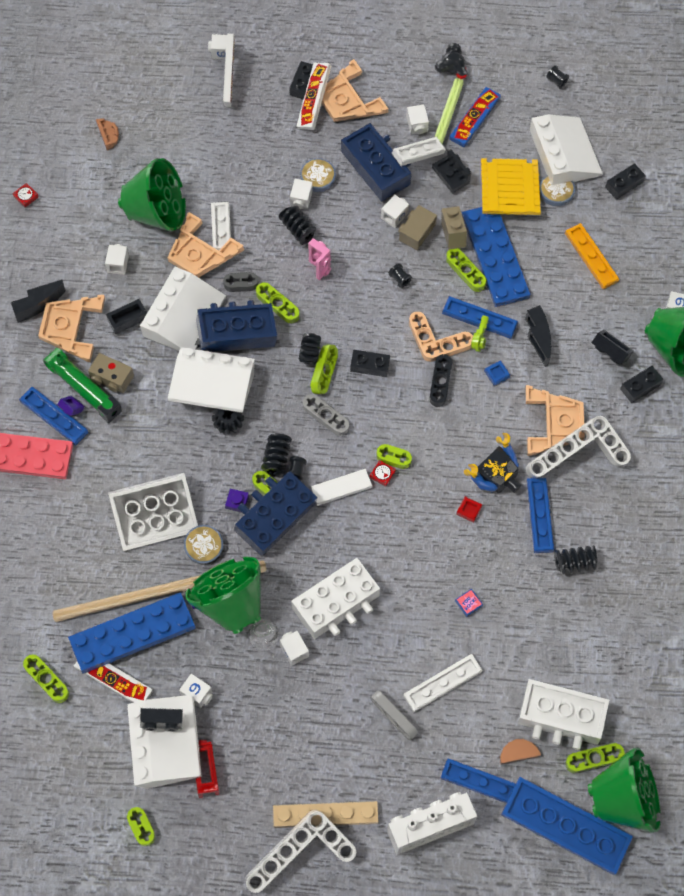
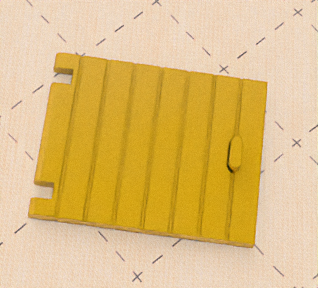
[481,158,541,215]

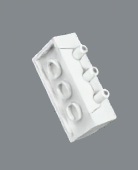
[291,558,380,640]
[518,679,609,750]
[387,792,477,855]

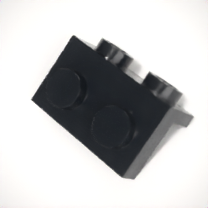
[432,149,471,193]

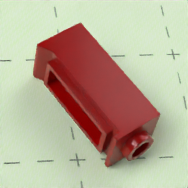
[196,740,220,798]

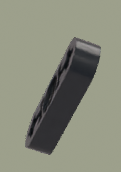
[429,354,452,407]

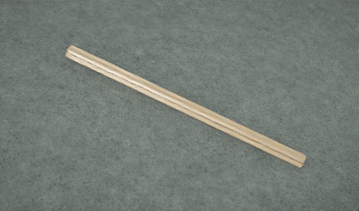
[53,560,266,622]

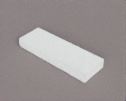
[392,137,446,166]
[211,202,231,251]
[311,469,372,506]

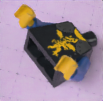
[464,433,521,493]

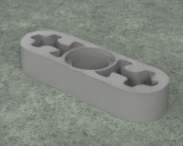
[303,394,349,436]
[370,691,418,741]

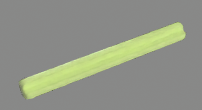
[435,78,464,145]

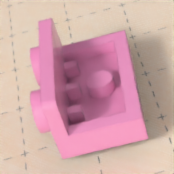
[308,238,331,280]

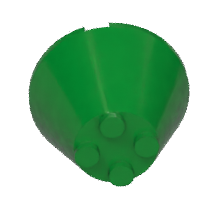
[118,158,186,231]
[645,307,684,377]
[185,557,261,634]
[588,747,661,833]

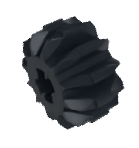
[299,333,321,365]
[212,408,244,435]

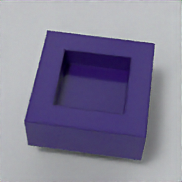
[57,396,85,416]
[225,488,249,512]

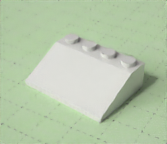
[530,114,603,185]
[140,267,226,351]
[168,347,255,413]
[108,473,198,551]
[127,695,202,789]

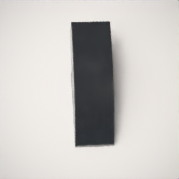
[11,279,66,323]
[525,305,552,367]

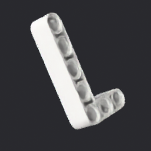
[526,416,631,478]
[245,810,356,893]

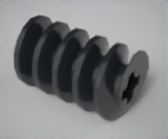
[278,205,316,245]
[261,433,292,477]
[554,545,598,574]

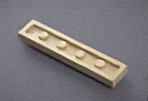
[273,801,378,828]

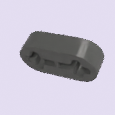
[223,272,258,292]

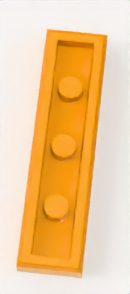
[565,223,619,289]

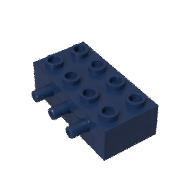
[341,123,412,202]
[196,300,277,352]
[234,471,318,557]

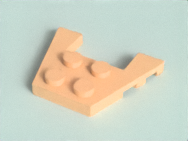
[322,59,388,122]
[168,212,244,278]
[38,295,105,362]
[525,385,585,456]

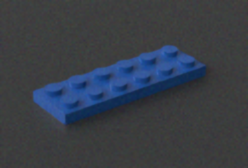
[462,207,530,307]
[68,592,196,674]
[501,777,633,875]

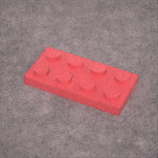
[0,433,73,479]

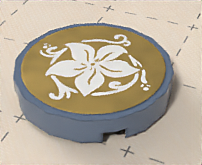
[300,158,336,192]
[539,175,575,206]
[184,525,223,564]

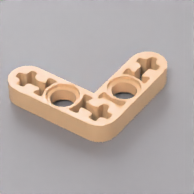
[409,312,473,362]

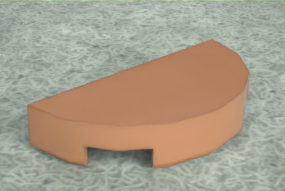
[96,118,119,150]
[500,739,541,765]

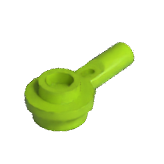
[471,316,489,352]

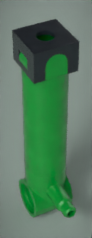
[43,348,122,424]

